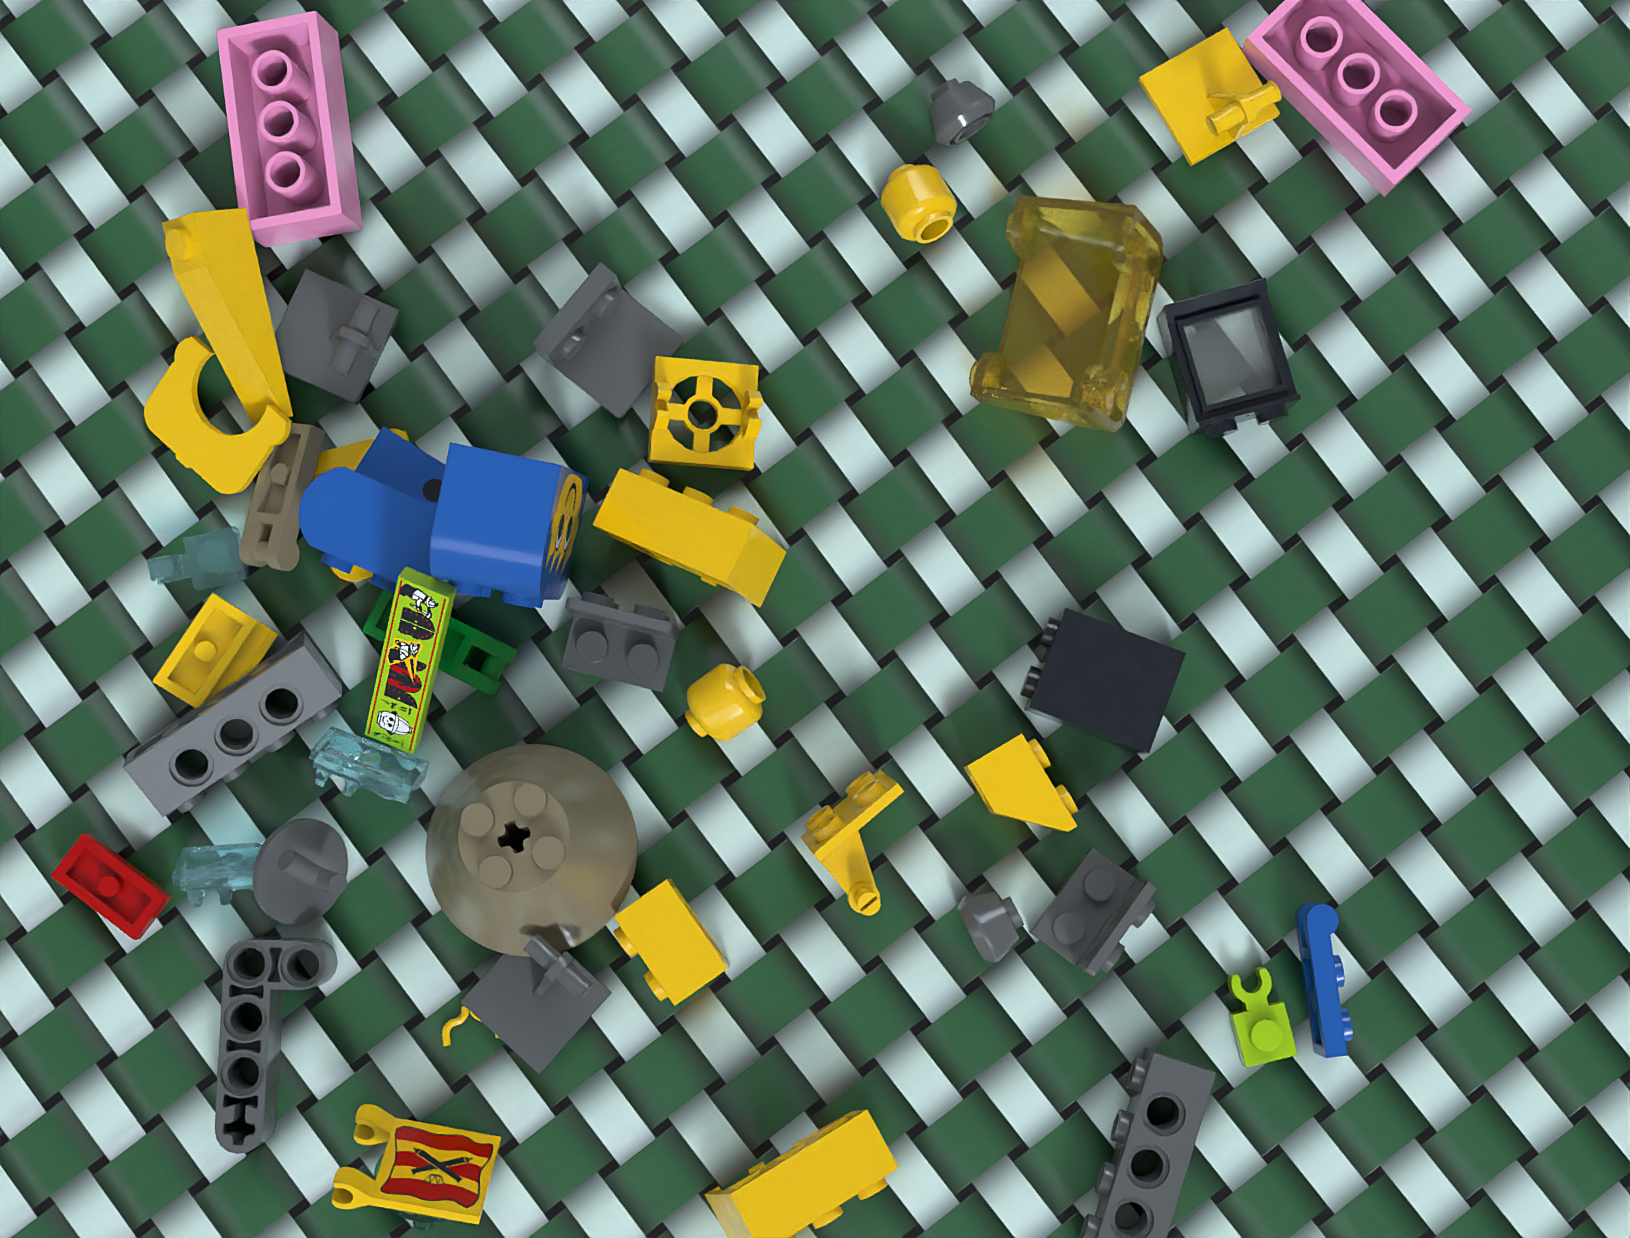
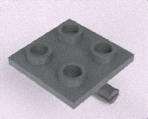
[275,269,401,405]
[460,932,612,1074]

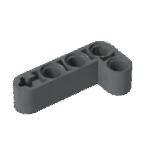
[215,937,338,1154]

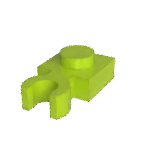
[1227,966,1298,1068]

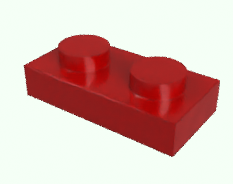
[50,833,173,940]

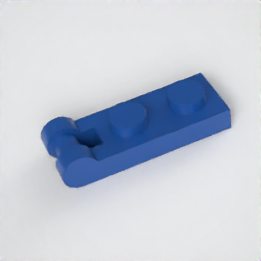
[1295,902,1353,1058]

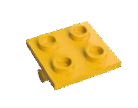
[1138,27,1282,166]
[800,769,904,916]

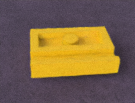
[152,592,278,708]

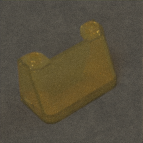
[969,195,1163,433]

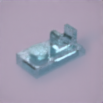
[309,726,429,804]
[172,842,264,907]

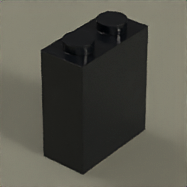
[1020,608,1186,755]

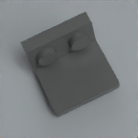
[532,262,684,419]
[561,591,679,693]
[1029,847,1157,977]

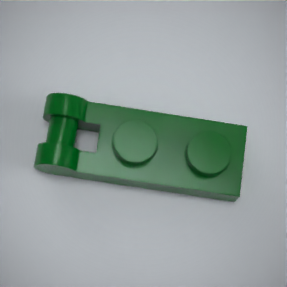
[361,589,519,697]

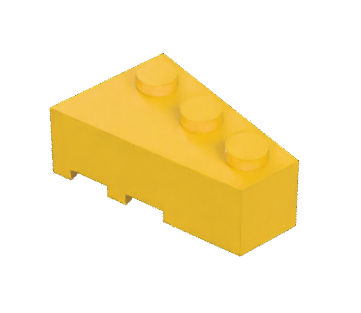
[592,468,787,608]
[704,1110,899,1238]

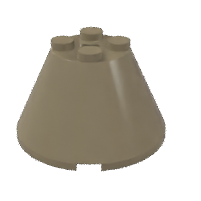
[425,744,638,957]

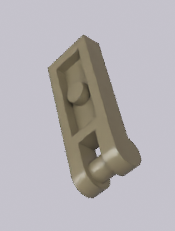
[239,423,325,571]

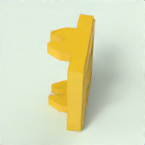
[648,356,763,471]

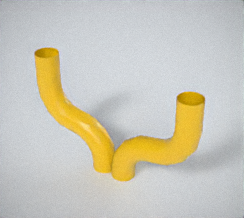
[442,1006,499,1046]

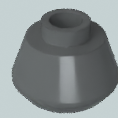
[928,78,995,147]
[957,892,1024,963]

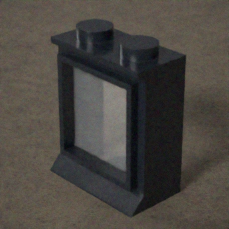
[1156,278,1301,439]

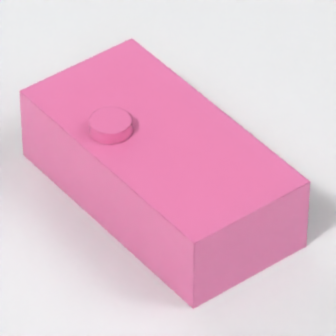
[1242,0,1472,197]
[216,11,363,248]

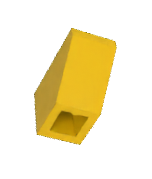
[963,734,1078,832]

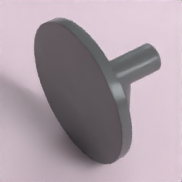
[252,818,348,925]

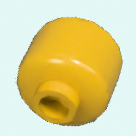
[880,164,957,243]
[685,663,766,742]

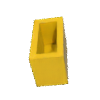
[613,878,730,1006]

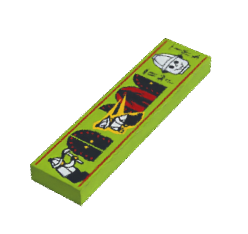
[364,566,457,755]

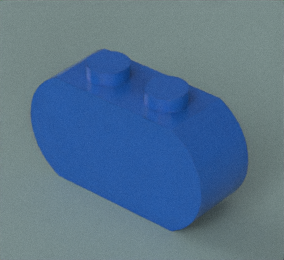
[298,467,445,594]

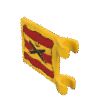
[331,1104,501,1225]

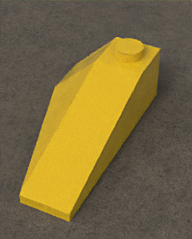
[162,208,293,425]

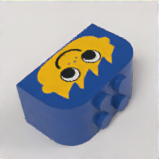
[429,442,590,608]

